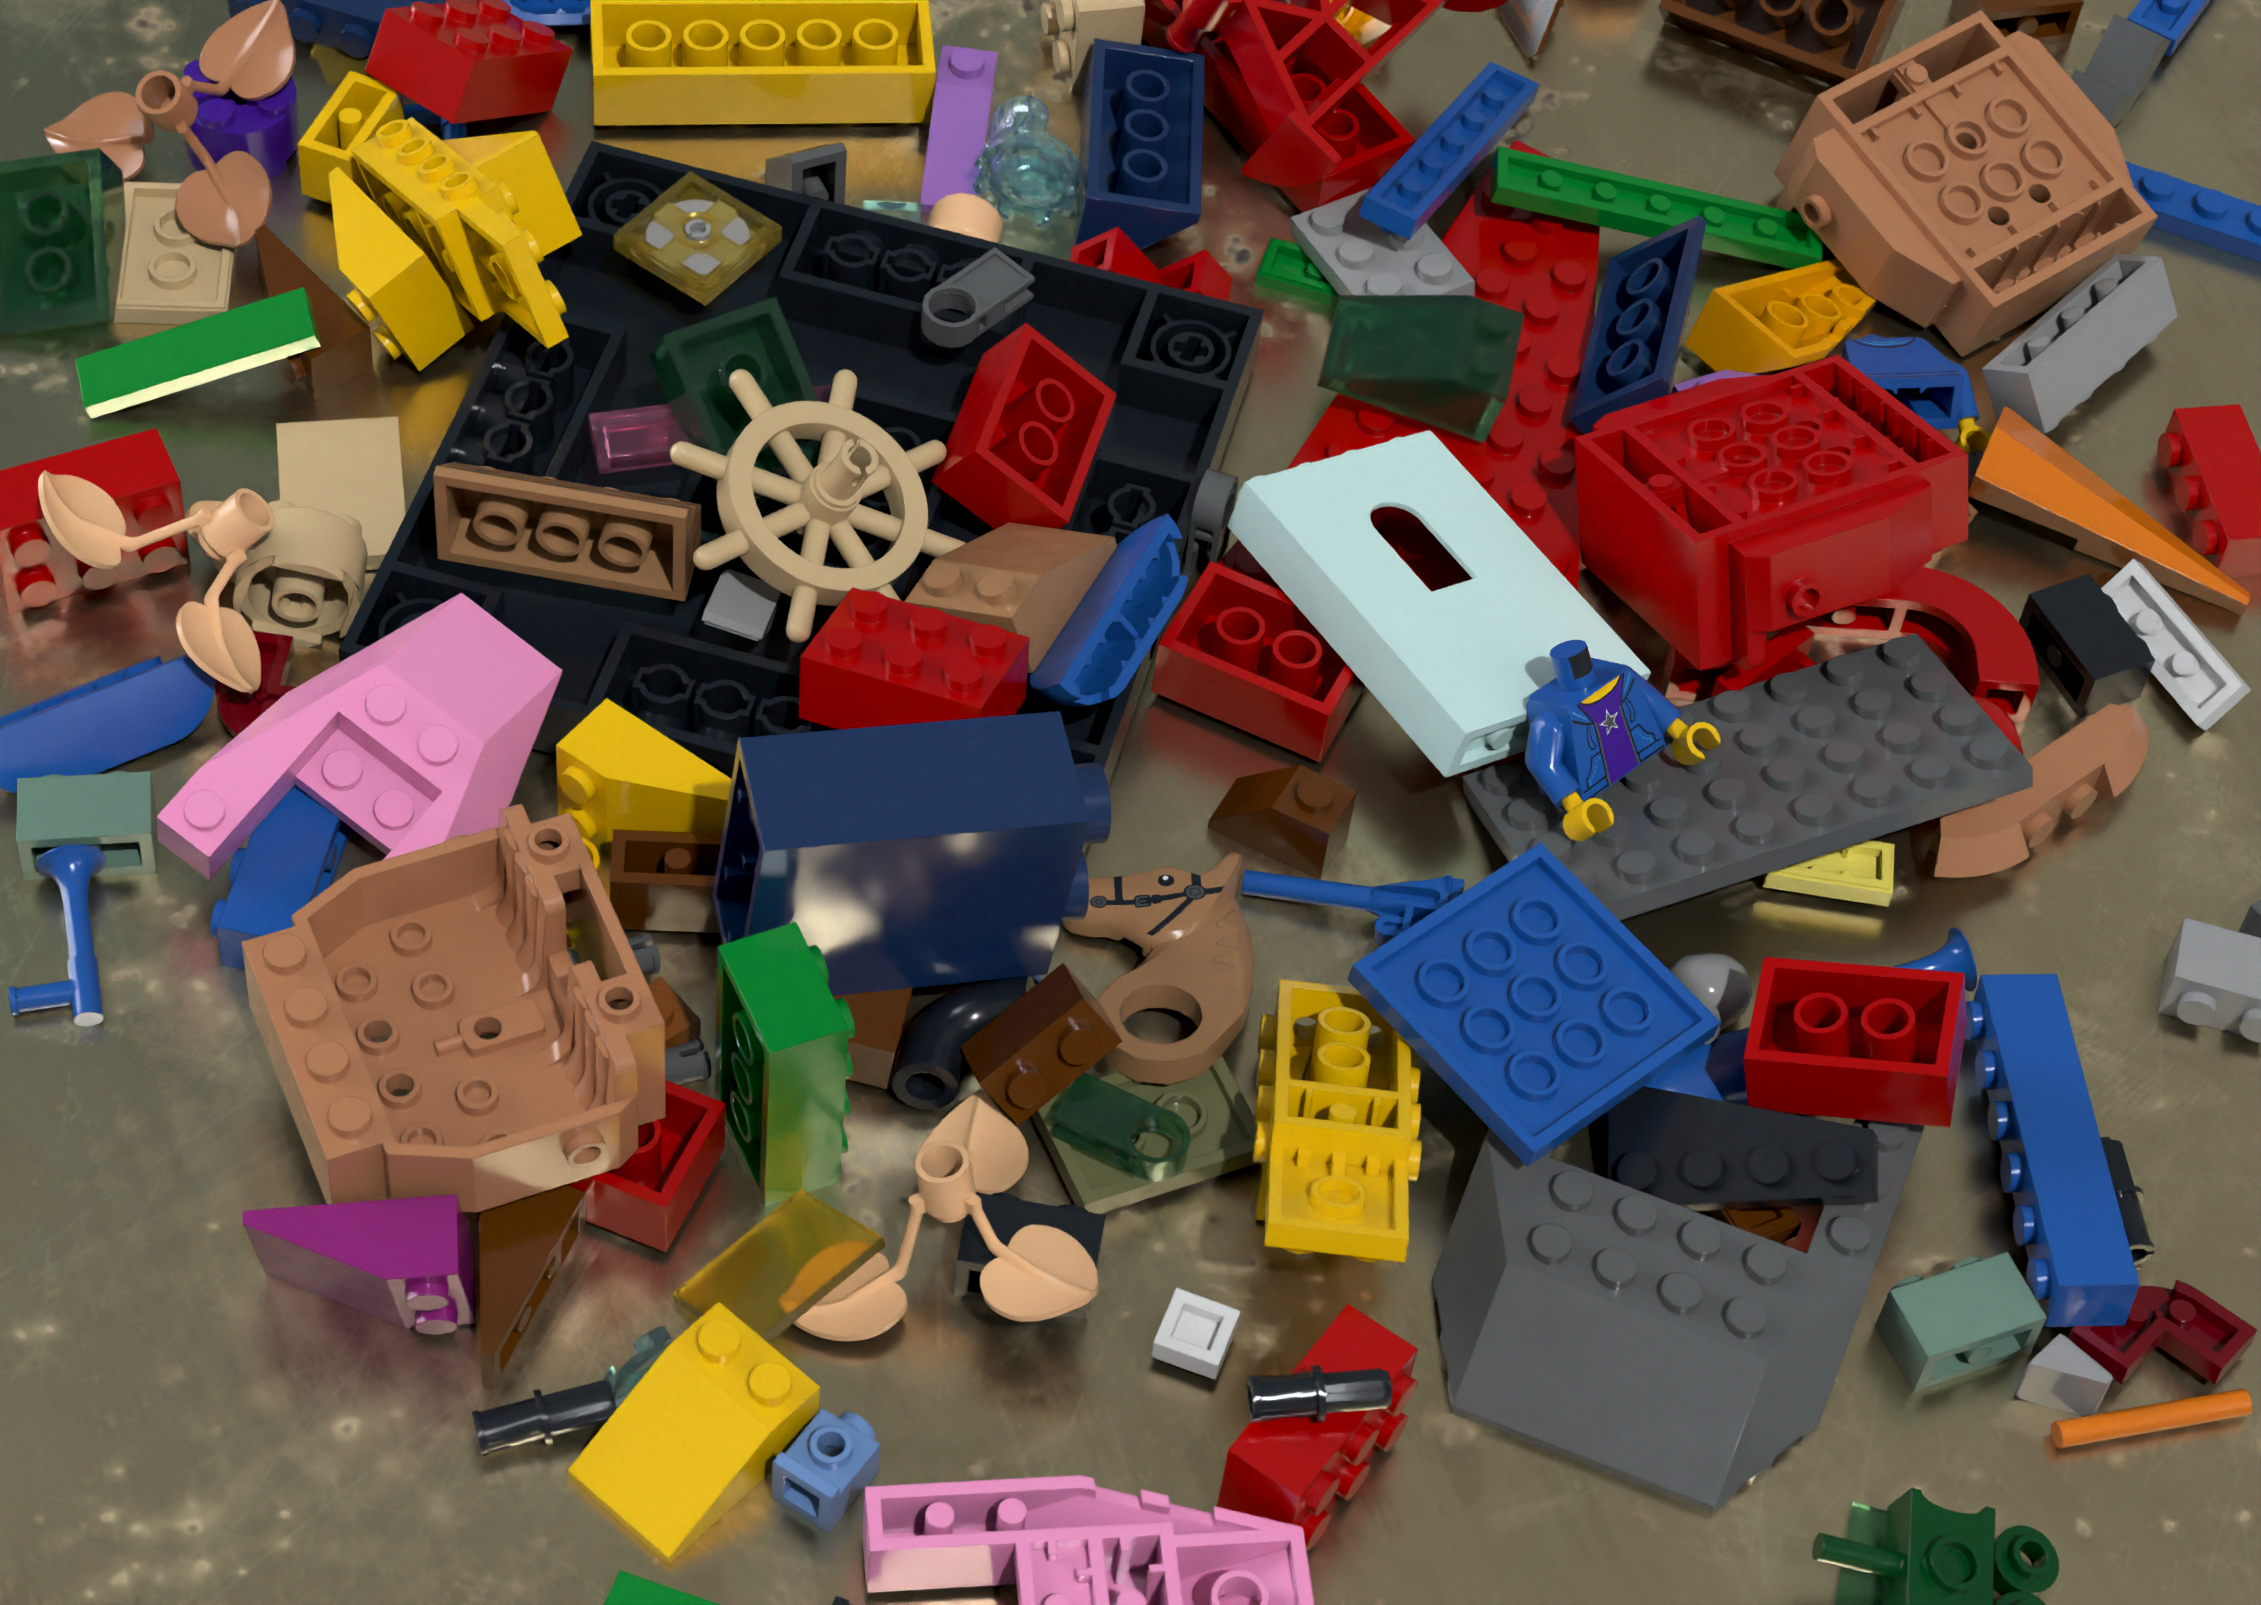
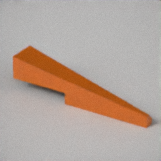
[1968,406,2251,615]

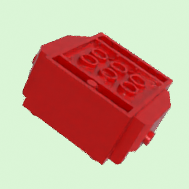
[1574,354,1968,671]

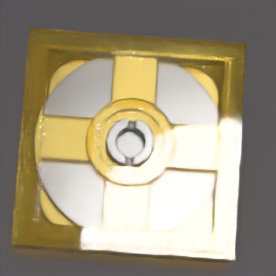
[614,171,782,306]

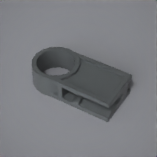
[921,247,1035,348]
[1183,468,1239,579]

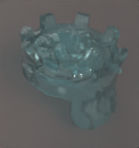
[973,95,1082,227]

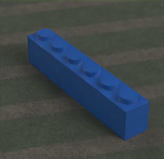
[1965,974,2140,1327]

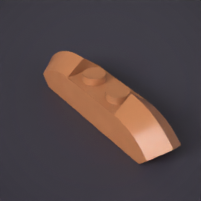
[1926,704,2149,878]

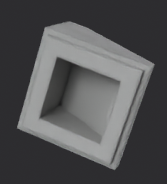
[702,569,782,641]
[2015,1333,2113,1416]

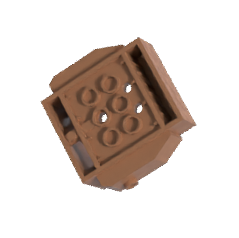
[1773,10,2158,357]
[242,804,665,1213]

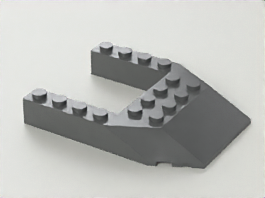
[1431,1119,1925,1514]

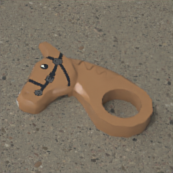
[1063,852,1255,1085]

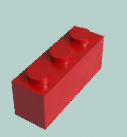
[2157,404,2261,578]

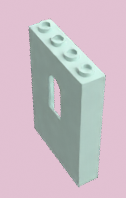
[1227,430,1651,778]

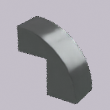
[2071,14,2171,128]

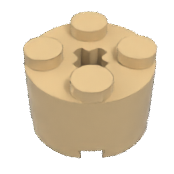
[233,500,368,647]

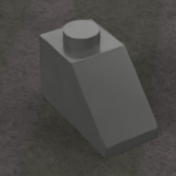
[765,142,847,204]

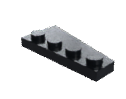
[1608,1086,1878,1211]

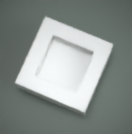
[1151,1288,1241,1380]

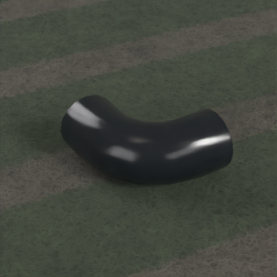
[892,976,1035,1110]

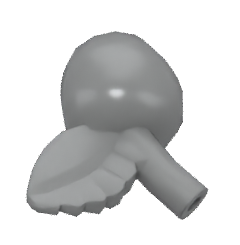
[1668,952,1752,1044]

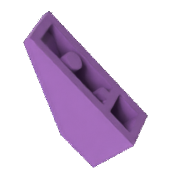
[919,45,998,213]

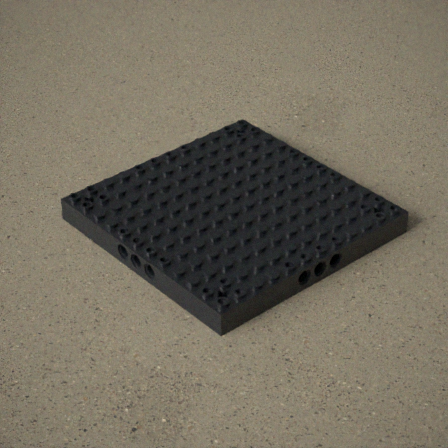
[338,141,1264,855]

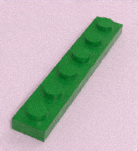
[1491,146,1822,269]

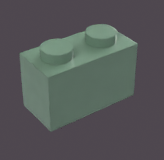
[16,771,157,880]
[1875,1252,2047,1392]

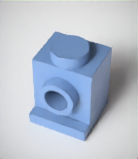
[771,1408,881,1533]

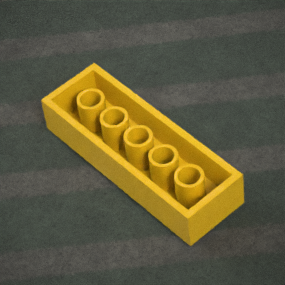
[590,0,936,125]

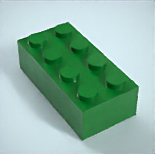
[715,922,855,1207]

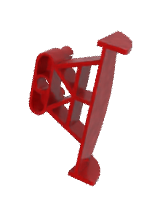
[1166,0,1508,187]

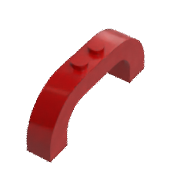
[1663,567,2040,723]

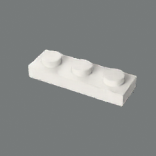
[2101,559,2251,731]

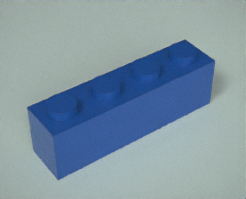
[210,785,352,970]

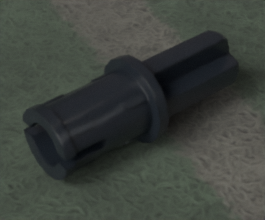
[2100,1136,2155,1265]
[1246,1365,1392,1423]
[472,1380,617,1457]

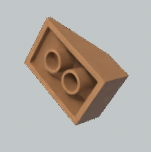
[904,522,1117,674]

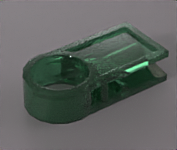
[1050,1072,1191,1182]

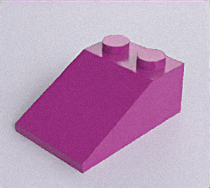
[242,1194,476,1335]

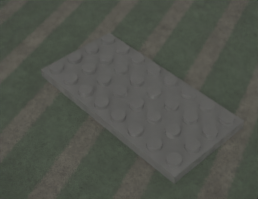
[1462,633,2033,921]

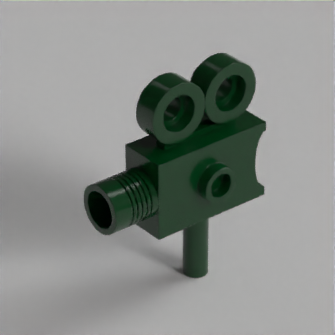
[1812,1488,2059,1605]

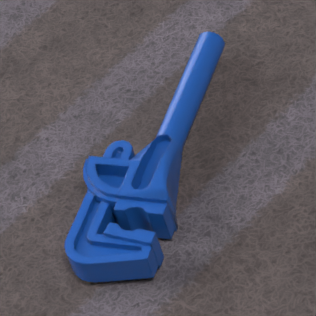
[1242,870,1464,946]

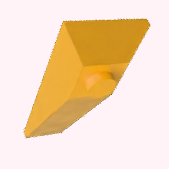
[1684,258,1879,374]

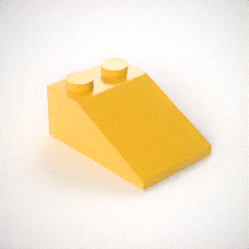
[328,166,475,371]
[556,698,732,857]
[567,1302,821,1565]

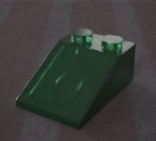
[0,148,126,337]
[1317,295,1524,443]
[649,297,821,501]

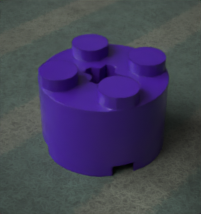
[183,60,301,179]

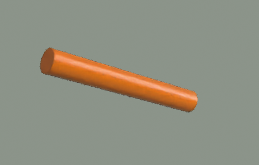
[2051,1388,2252,1449]

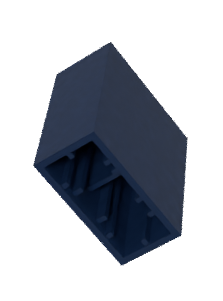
[712,711,1111,996]

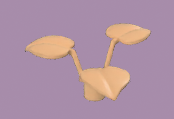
[38,470,275,695]
[779,1088,1099,1342]

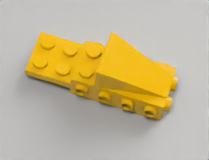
[351,117,582,348]
[1253,979,1422,1263]

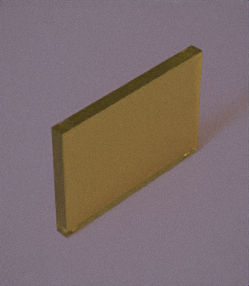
[672,1189,885,1343]

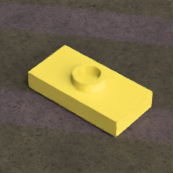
[1763,840,1895,907]

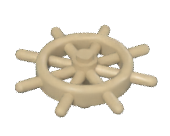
[670,369,966,643]

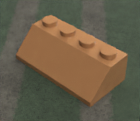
[433,462,701,602]

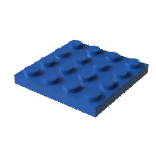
[1347,842,1721,1167]

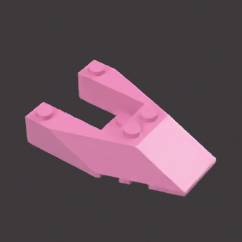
[156,593,563,881]
[862,1475,1314,1605]

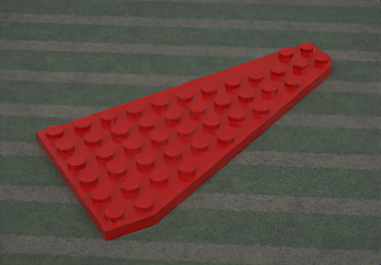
[1217,140,1600,758]

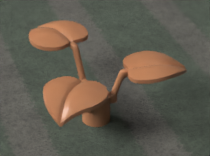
[44,0,296,248]

